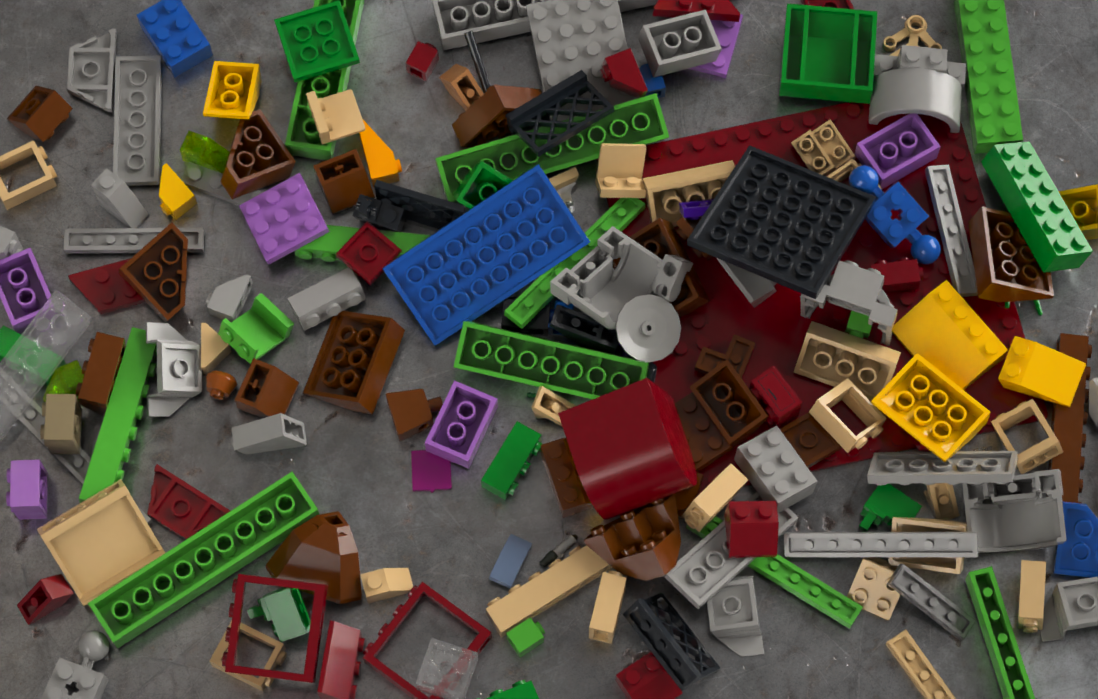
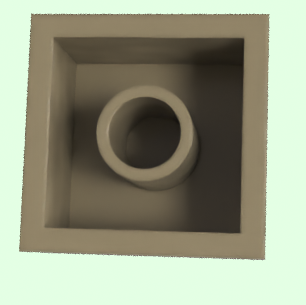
[40,394,82,454]

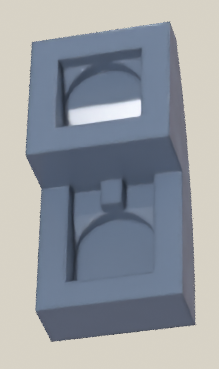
[489,534,532,589]

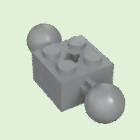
[41,631,109,699]

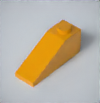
[359,120,402,187]

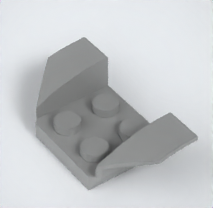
[146,322,202,417]
[707,566,764,657]
[1039,577,1098,643]

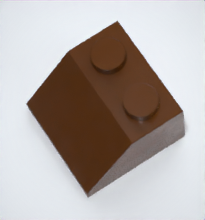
[7,86,73,142]

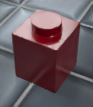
[405,41,439,82]

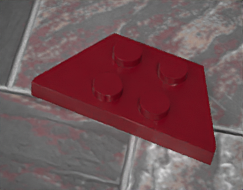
[653,0,740,22]
[68,258,145,314]
[147,464,230,540]

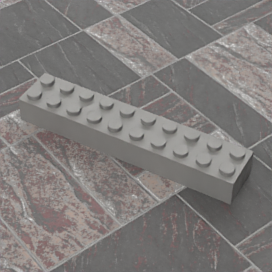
[432,0,659,50]

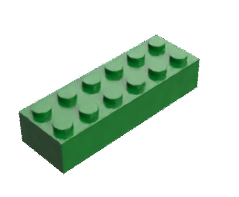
[981,141,1093,273]

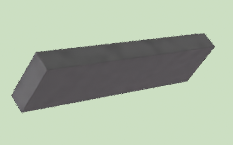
[887,564,976,640]

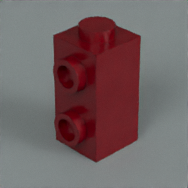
[870,258,924,293]

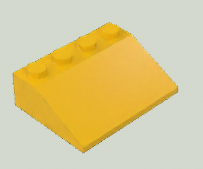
[892,280,1008,390]
[871,353,991,462]

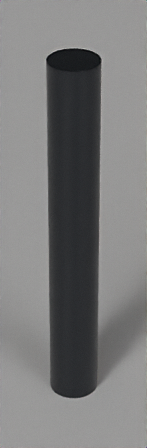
[464,31,491,93]

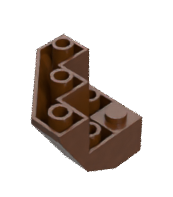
[584,494,681,581]
[265,511,362,604]

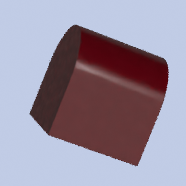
[558,378,697,520]

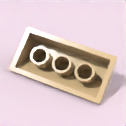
[643,160,735,227]
[794,321,901,400]

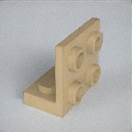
[306,89,366,144]
[595,143,646,198]
[847,557,901,620]

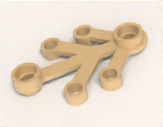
[883,15,942,56]

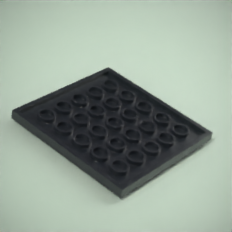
[687,145,876,299]

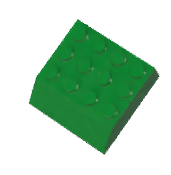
[779,3,878,104]

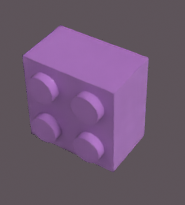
[6,459,48,520]

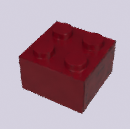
[749,365,802,429]

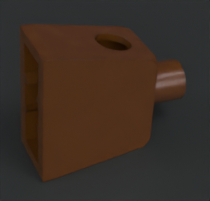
[386,389,443,441]

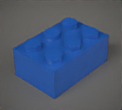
[137,0,213,78]

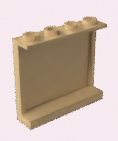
[37,479,165,606]

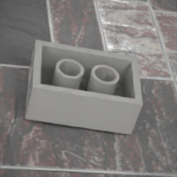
[638,10,722,77]
[734,426,817,513]

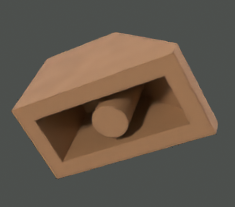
[439,64,484,111]

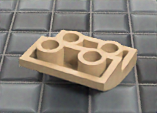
[791,119,856,176]

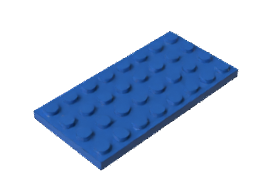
[382,164,590,346]

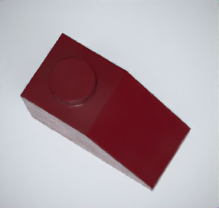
[17,574,74,625]

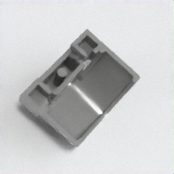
[869,45,966,133]
[550,226,663,330]
[801,260,898,346]
[962,469,1067,553]

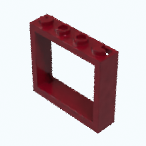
[222,574,328,683]
[363,582,492,699]

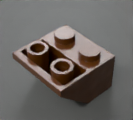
[313,149,375,215]
[235,358,299,418]

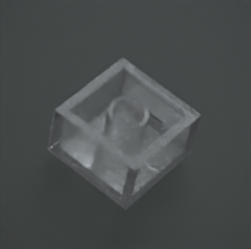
[415,638,478,699]

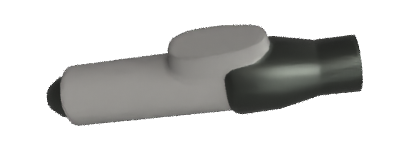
[539,534,578,568]

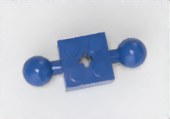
[849,165,941,265]

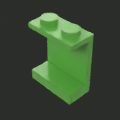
[218,293,294,364]

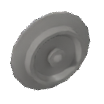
[616,294,681,362]

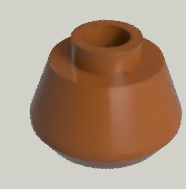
[206,370,237,400]

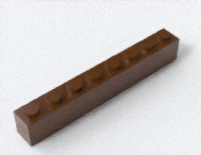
[1046,333,1092,503]

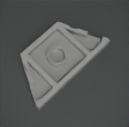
[67,29,117,112]

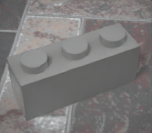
[287,267,366,331]

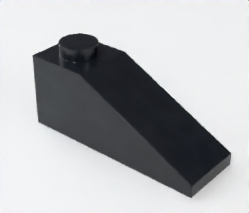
[550,304,619,354]

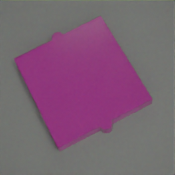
[411,450,452,493]

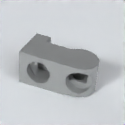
[653,254,693,302]

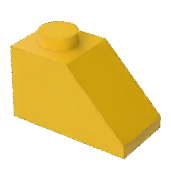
[159,163,197,220]

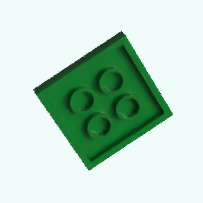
[274,0,360,83]

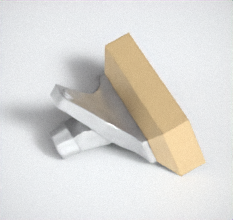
[549,167,579,213]

